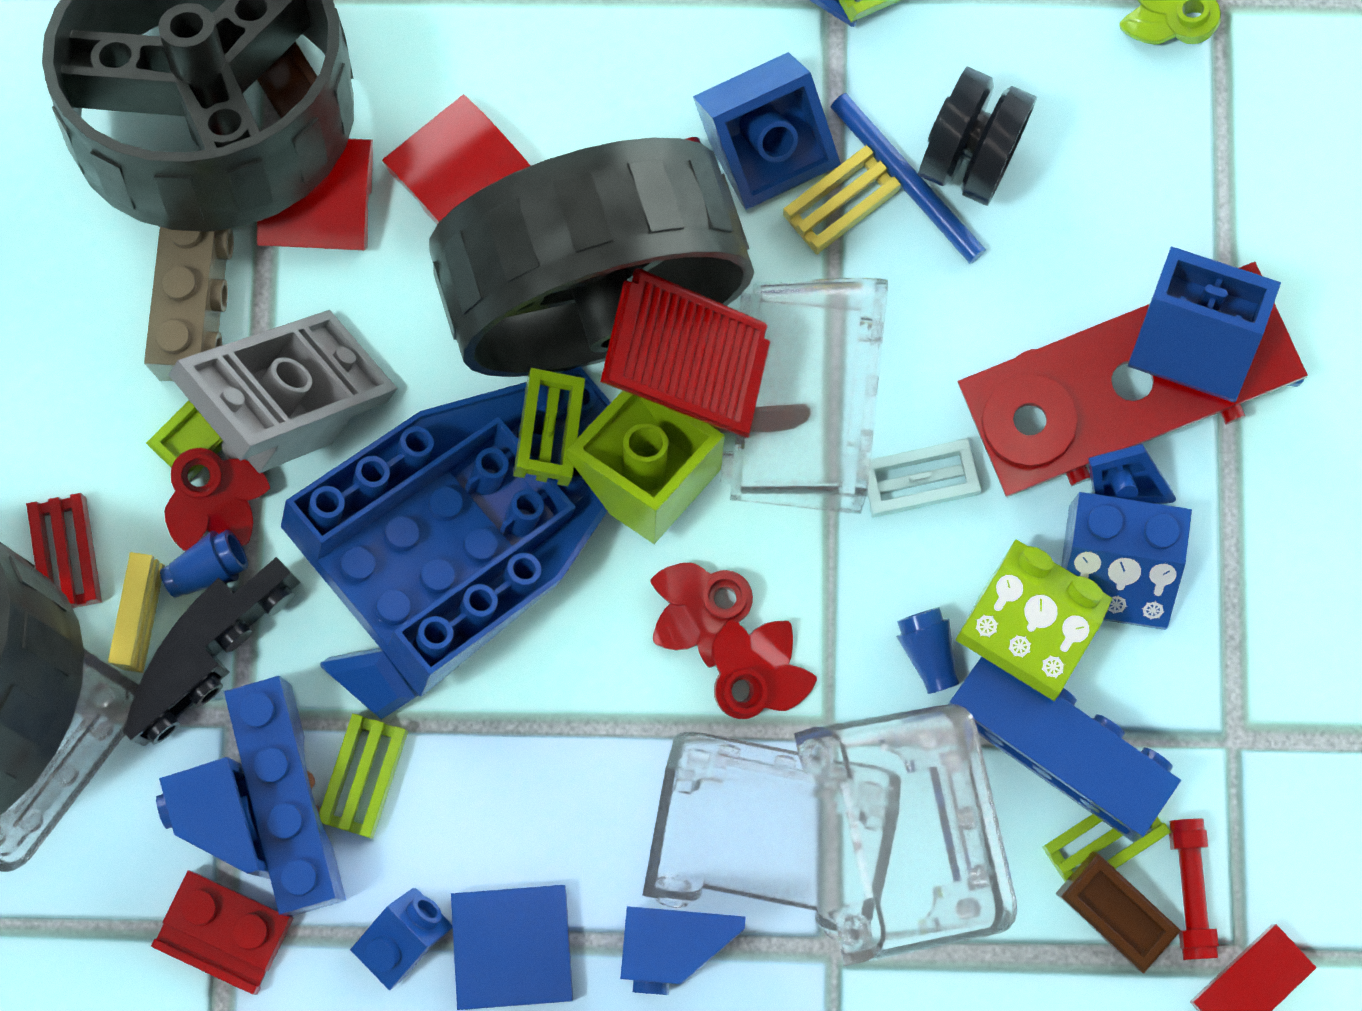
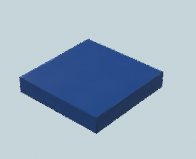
[451,885,573,1010]

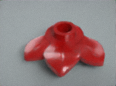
[164,448,270,551]
[650,562,753,668]
[712,619,817,719]

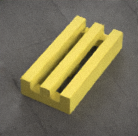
[783,145,901,255]
[108,552,165,673]

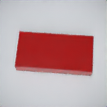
[1190,924,1317,1011]

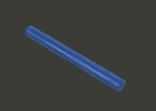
[830,93,986,264]

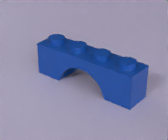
[224,676,346,917]

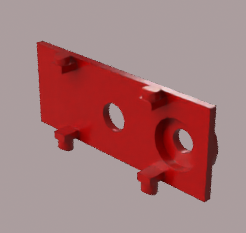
[957,261,1308,498]

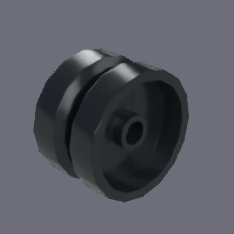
[918,66,1038,206]

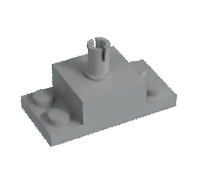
[168,309,398,473]

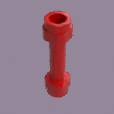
[1169,818,1219,960]

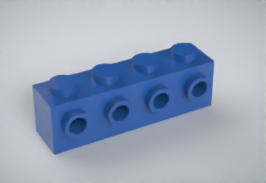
[944,656,1182,843]

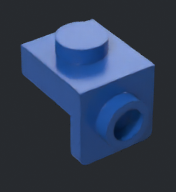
[350,888,452,991]

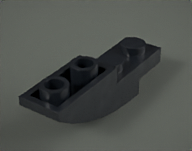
[123,557,301,747]

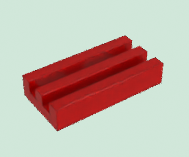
[26,493,102,608]

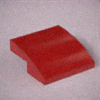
[382,94,531,224]
[257,138,373,251]

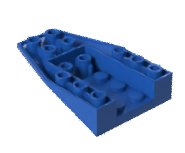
[281,367,611,697]

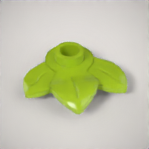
[1119,0,1221,45]

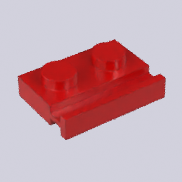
[150,870,294,995]

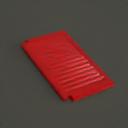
[600,268,770,438]

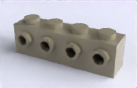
[144,227,234,382]

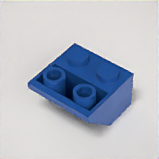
[1127,246,1281,403]

